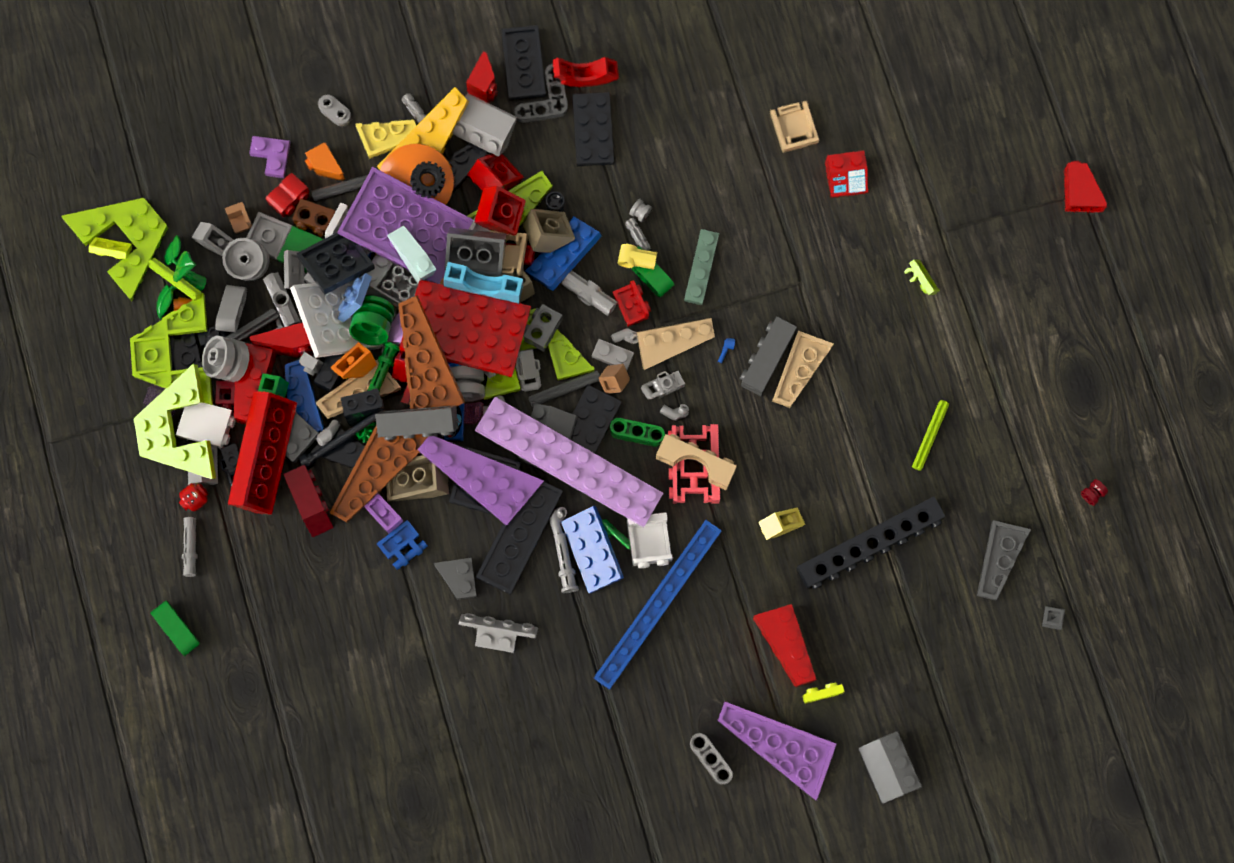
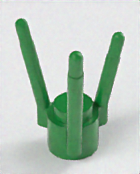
[602,519,631,549]

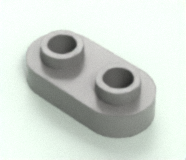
[318,95,351,126]

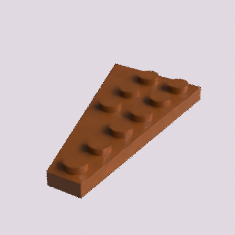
[399,295,465,409]
[330,410,428,522]

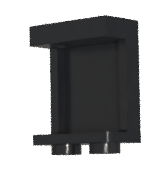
[341,389,385,426]

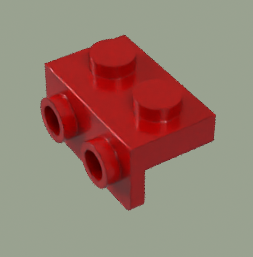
[613,280,651,327]

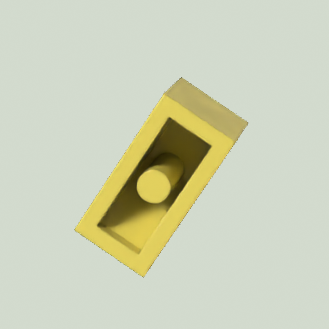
[759,507,805,540]

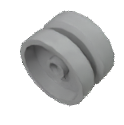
[222,238,270,281]
[202,335,249,382]
[450,366,485,402]

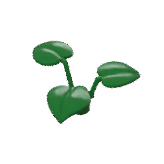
[156,235,206,320]

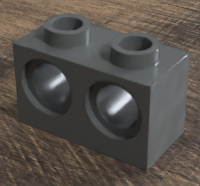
[524,304,563,352]

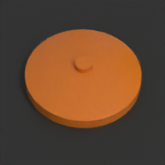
[380,144,454,205]

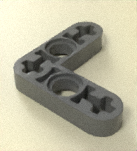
[514,64,568,123]

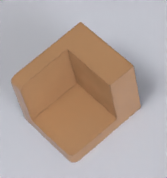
[225,202,252,234]
[599,364,630,394]

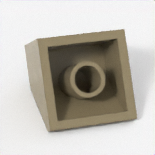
[523,209,575,253]

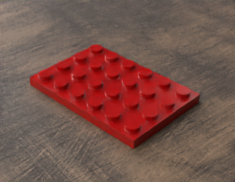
[399,280,531,377]

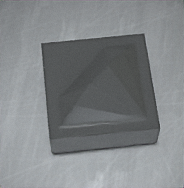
[1042,606,1065,630]

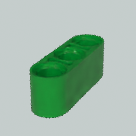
[631,246,674,298]
[610,418,665,447]
[150,601,200,656]

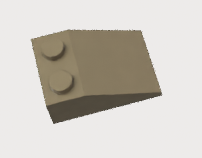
[386,455,449,502]

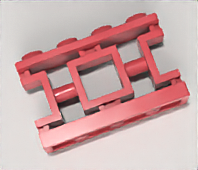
[668,424,720,504]

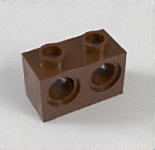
[292,199,336,237]

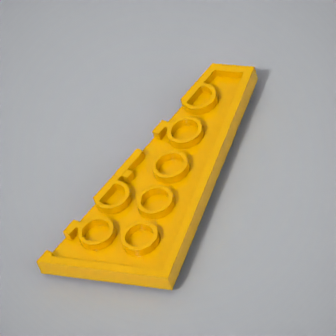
[377,87,469,169]

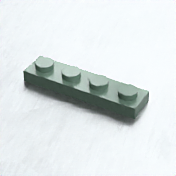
[684,229,719,305]

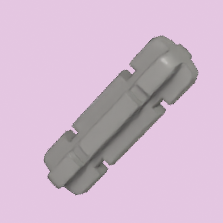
[402,94,426,124]
[626,218,651,251]

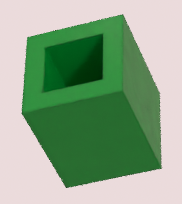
[258,373,289,398]

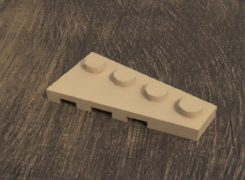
[637,318,715,370]
[772,331,834,408]
[316,359,401,419]

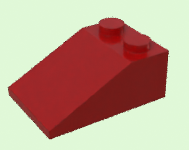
[250,322,314,358]

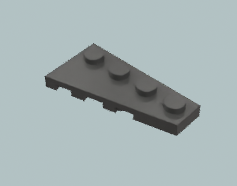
[977,520,1031,601]

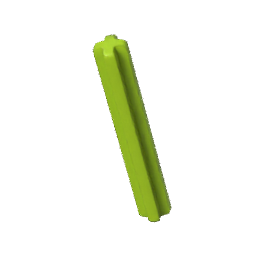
[148,258,201,301]
[912,400,949,471]

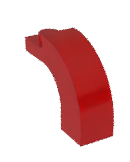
[553,57,619,87]

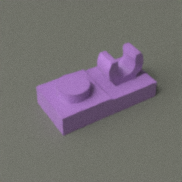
[364,494,403,534]

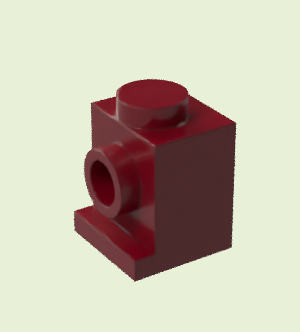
[215,381,235,410]

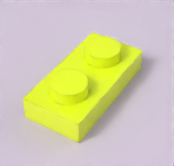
[89,237,132,259]
[803,682,844,704]

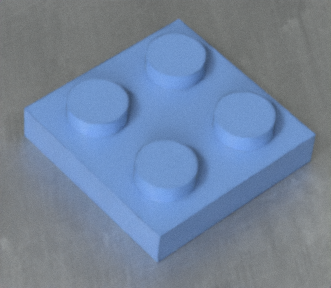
[338,273,372,322]

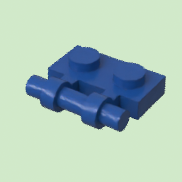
[377,520,428,570]

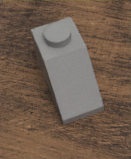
[192,222,233,256]

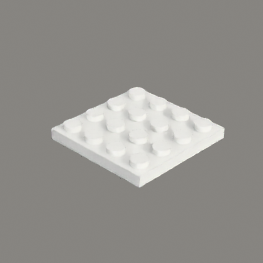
[290,278,383,358]

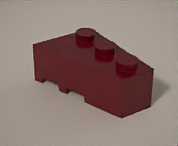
[283,465,334,538]

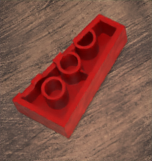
[234,343,276,425]
[753,604,816,687]

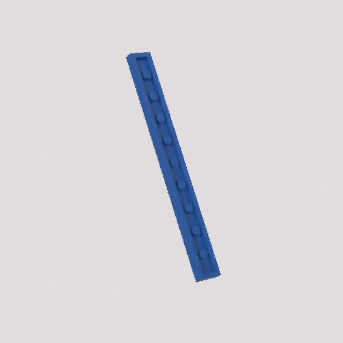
[594,520,722,690]

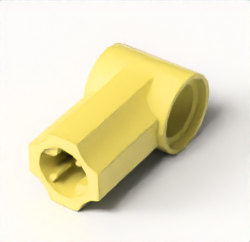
[618,244,657,270]

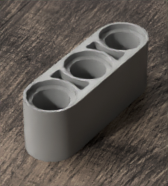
[216,285,247,333]
[690,733,732,785]

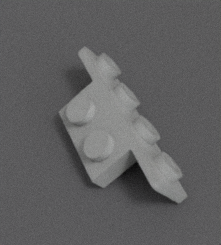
[459,613,538,653]

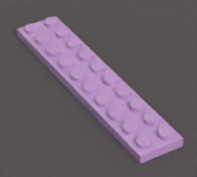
[475,397,663,528]

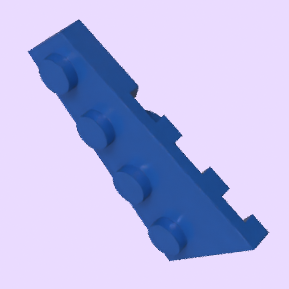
[285,359,325,433]

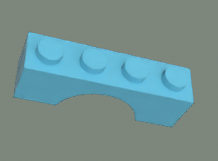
[443,262,523,304]

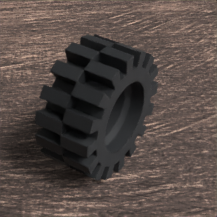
[410,161,446,198]

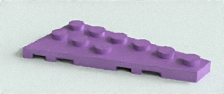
[417,436,543,525]
[718,702,836,800]

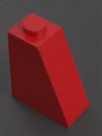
[1064,161,1107,213]

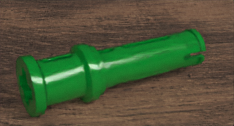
[367,342,400,391]

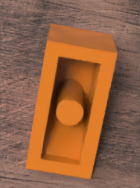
[305,142,345,181]
[331,342,377,379]

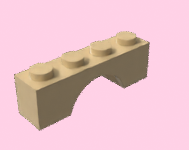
[656,434,737,490]

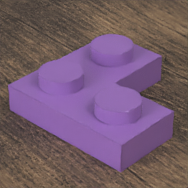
[250,136,290,178]

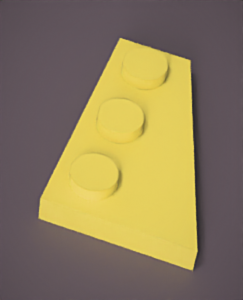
[355,120,416,159]

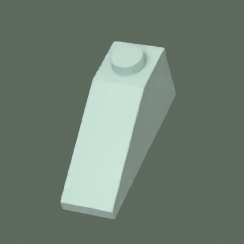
[387,226,436,284]

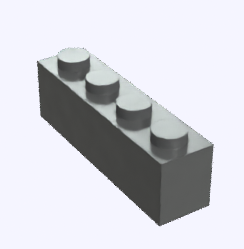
[740,317,797,396]
[375,405,458,440]

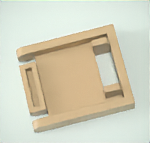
[770,101,819,153]
[490,231,528,276]

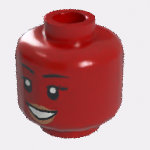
[179,483,209,511]

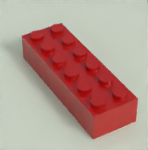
[228,391,297,515]

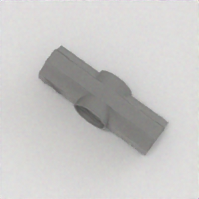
[562,270,617,316]
[263,272,301,327]

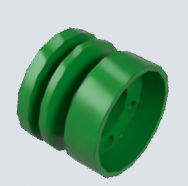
[349,295,395,346]

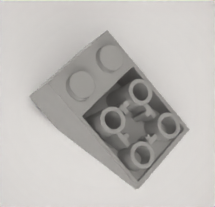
[360,254,427,307]

